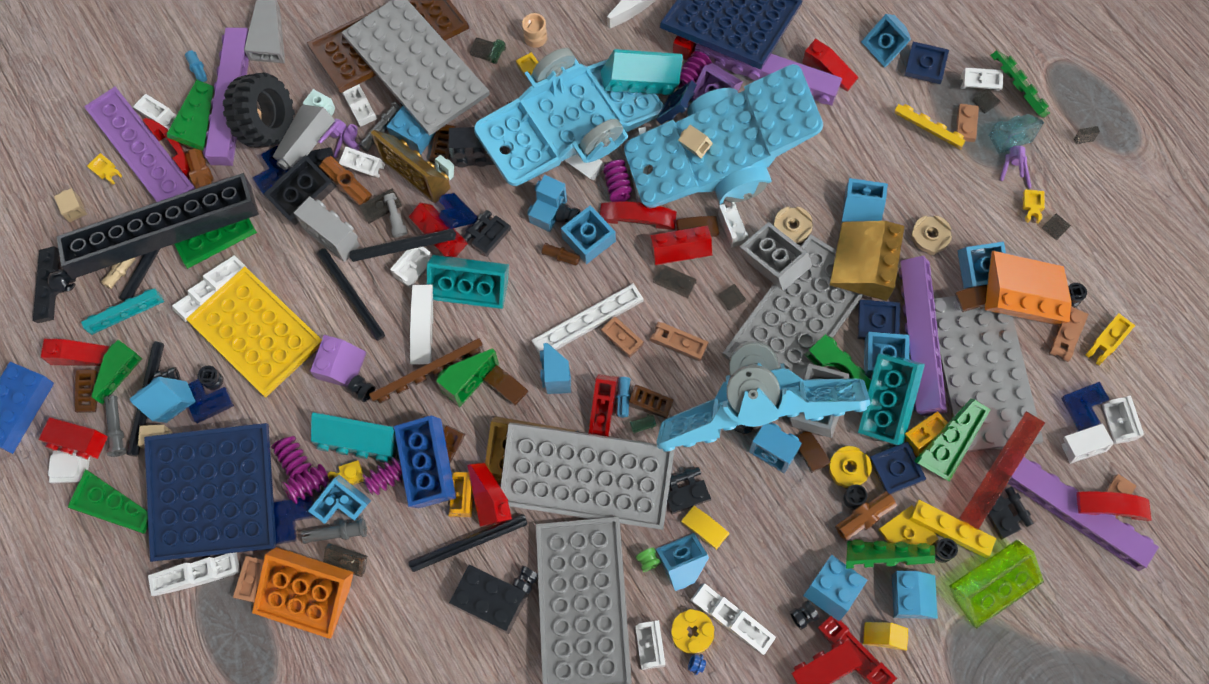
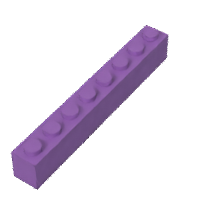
[203,28,249,166]
[695,44,842,106]
[899,255,947,416]
[991,448,1159,571]

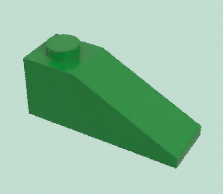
[91,340,142,405]

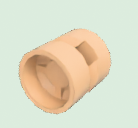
[522,13,547,48]

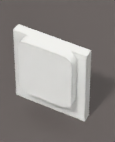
[48,451,90,483]

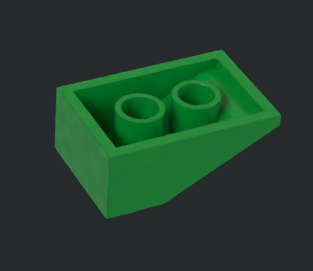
[436,348,499,408]

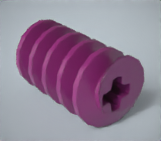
[678,51,712,88]
[603,160,632,202]
[271,436,312,480]
[362,457,403,495]
[281,464,329,504]

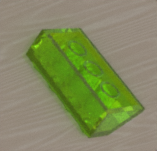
[949,540,1044,629]

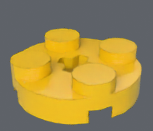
[829,446,872,488]
[671,609,714,654]

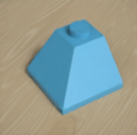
[861,14,911,67]
[656,533,709,591]

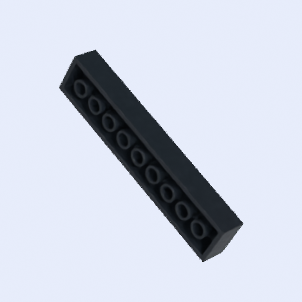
[57,173,259,279]

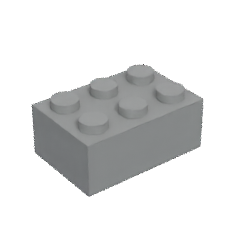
[294,196,360,262]
[740,222,812,291]
[790,364,850,438]

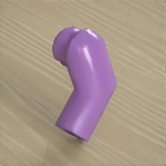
[343,124,360,151]

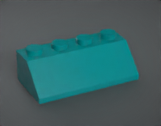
[600,49,683,95]
[427,255,509,309]
[858,353,925,445]
[311,412,398,463]

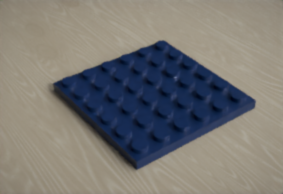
[660,0,803,70]
[144,423,276,562]

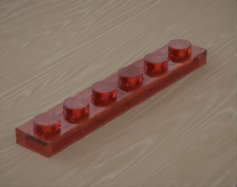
[959,411,1045,530]

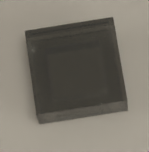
[470,37,494,60]
[972,89,1000,114]
[1074,126,1100,145]
[1042,213,1071,240]
[718,284,746,311]

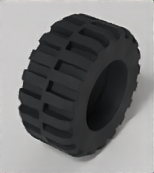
[222,72,295,148]

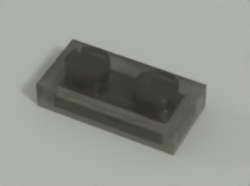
[359,188,402,224]
[653,264,697,298]
[323,543,368,577]

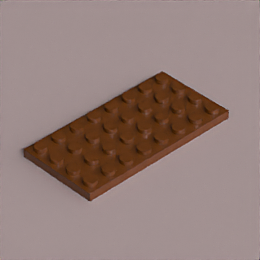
[307,0,469,93]

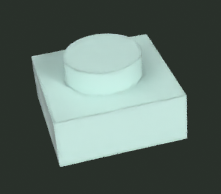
[435,155,454,181]

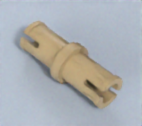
[101,258,136,289]

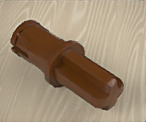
[542,243,580,266]

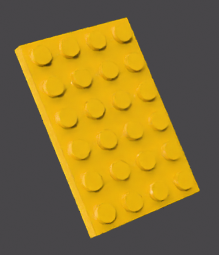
[186,266,322,398]

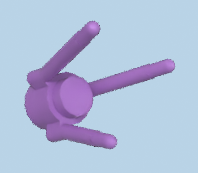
[317,119,347,158]
[1000,146,1031,188]

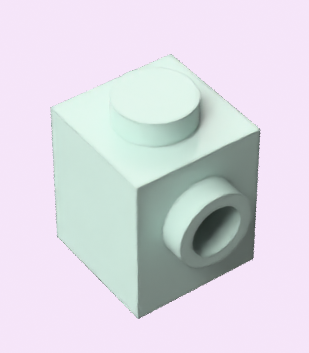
[303,89,335,116]

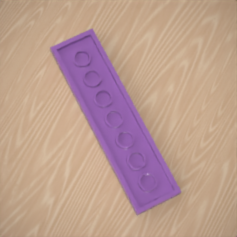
[84,86,195,202]

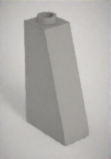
[244,0,285,63]
[273,105,335,170]

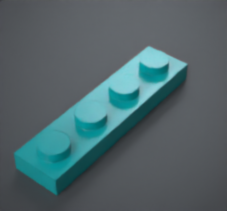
[81,288,165,335]

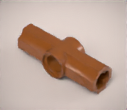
[186,148,214,189]
[319,156,372,207]
[835,491,897,541]

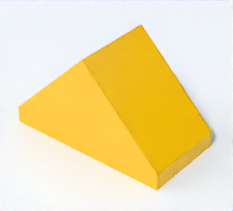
[863,622,908,651]

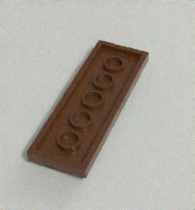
[369,338,483,404]

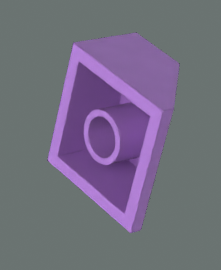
[691,63,743,101]
[310,335,366,387]

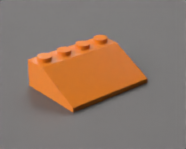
[985,251,1072,325]
[252,547,354,639]

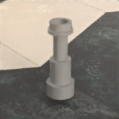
[383,193,408,238]

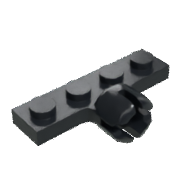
[32,246,76,323]

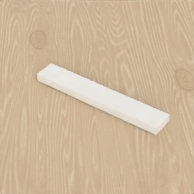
[532,283,644,355]

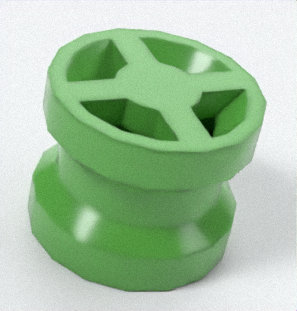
[635,547,662,572]

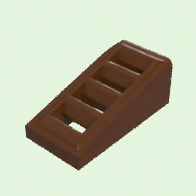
[429,124,457,163]
[75,370,99,413]
[629,384,674,419]

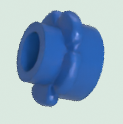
[688,654,706,675]

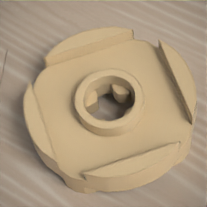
[774,207,813,244]
[911,215,952,255]

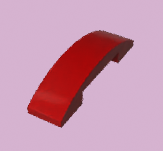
[143,118,190,180]
[600,201,677,230]
[1076,491,1152,521]
[818,616,897,684]

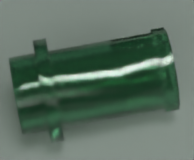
[487,39,506,64]
[630,414,657,434]

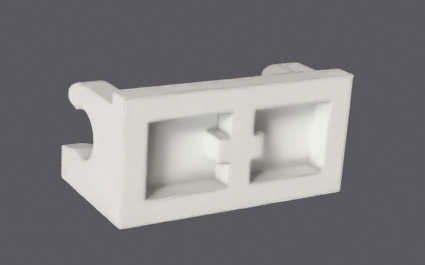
[960,68,1003,91]
[339,147,385,178]
[564,154,604,180]
[718,202,749,248]
[390,247,432,288]
[1102,396,1144,444]
[1062,424,1114,464]
[635,620,665,670]

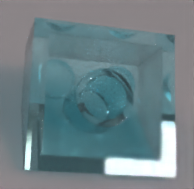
[989,114,1044,154]

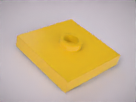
[878,505,939,564]

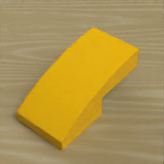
[681,506,729,550]

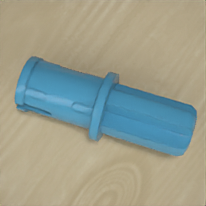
[185,50,207,82]
[616,377,631,418]

